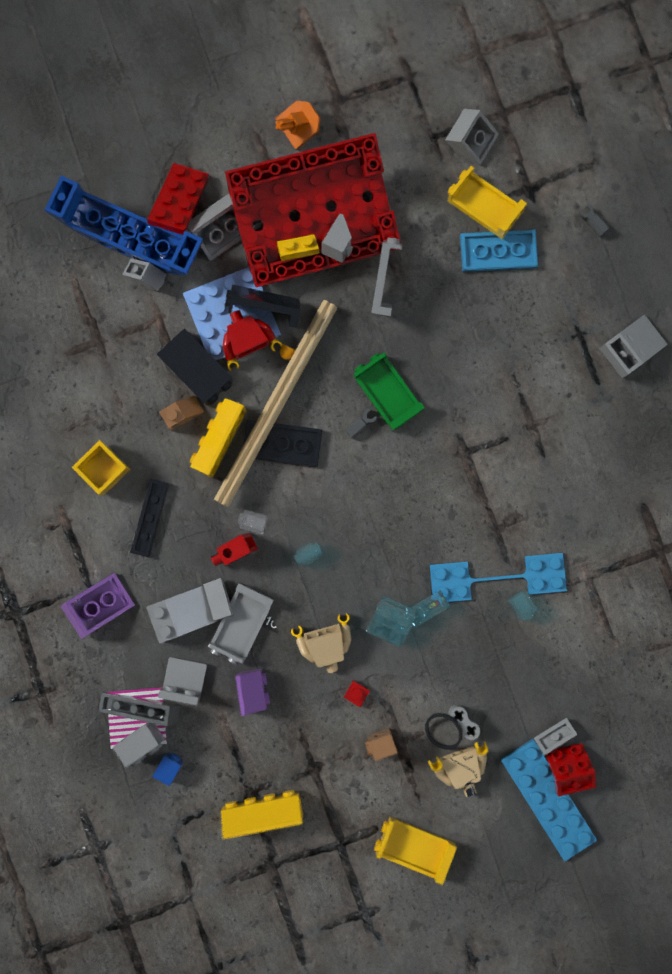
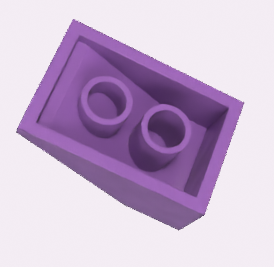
[61,573,135,639]

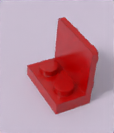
[546,743,596,797]

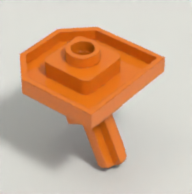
[275,101,321,150]

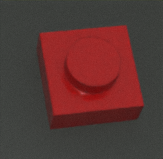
[343,680,370,707]

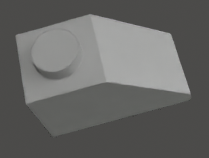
[322,214,353,263]
[122,258,167,291]

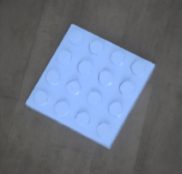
[183,267,281,361]

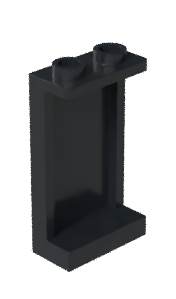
[225,284,301,328]
[157,328,233,406]

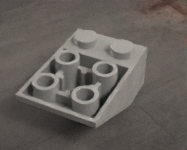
[599,315,668,378]

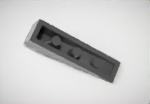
[98,692,181,726]

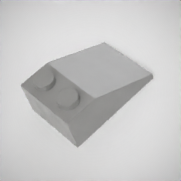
[146,586,217,644]

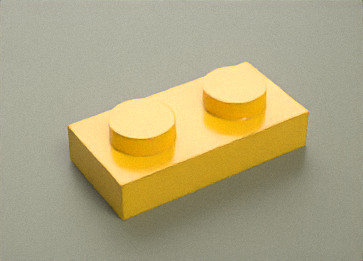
[277,234,319,261]

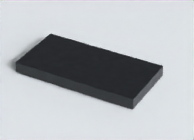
[244,420,323,468]

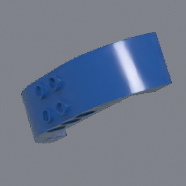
[45,176,203,276]

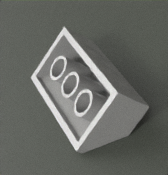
[187,194,263,261]

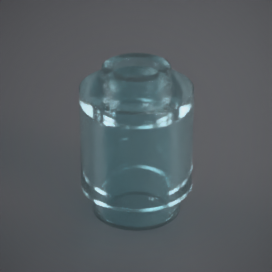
[293,541,323,567]

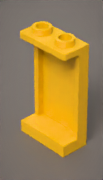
[447,166,527,239]
[374,816,457,885]

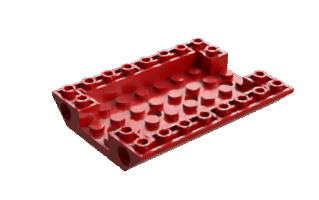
[225,133,401,287]

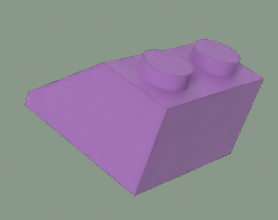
[236,669,270,716]

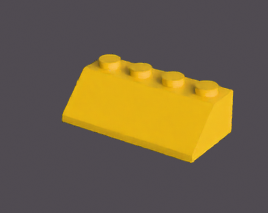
[190,398,247,478]
[221,790,303,839]

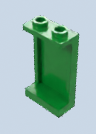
[353,352,425,432]

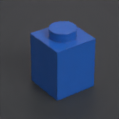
[153,752,183,786]

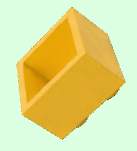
[72,440,131,496]

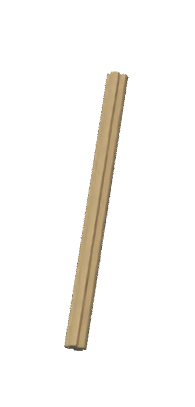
[214,300,337,507]

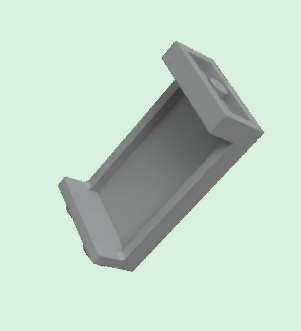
[372,237,403,316]
[208,583,274,665]

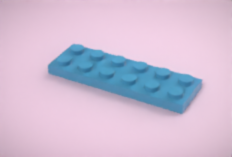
[500,739,597,862]

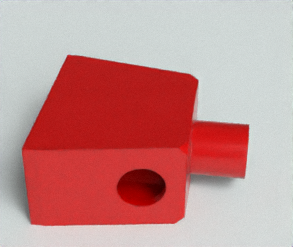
[211,533,259,566]

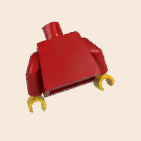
[222,310,282,371]

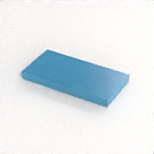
[460,230,538,272]

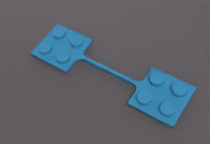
[430,553,567,603]

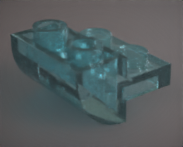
[366,595,418,648]

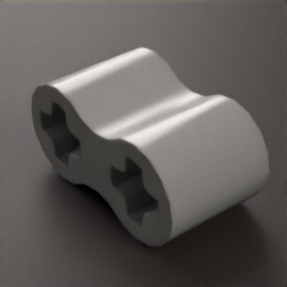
[448,704,480,740]

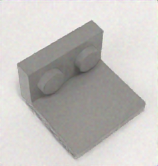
[158,657,207,705]

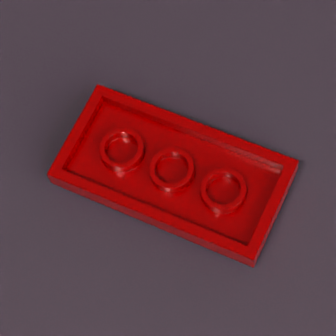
[147,163,209,235]

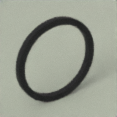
[425,713,463,750]

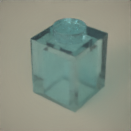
[506,590,538,621]

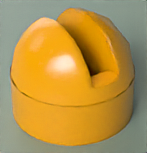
[280,344,296,360]

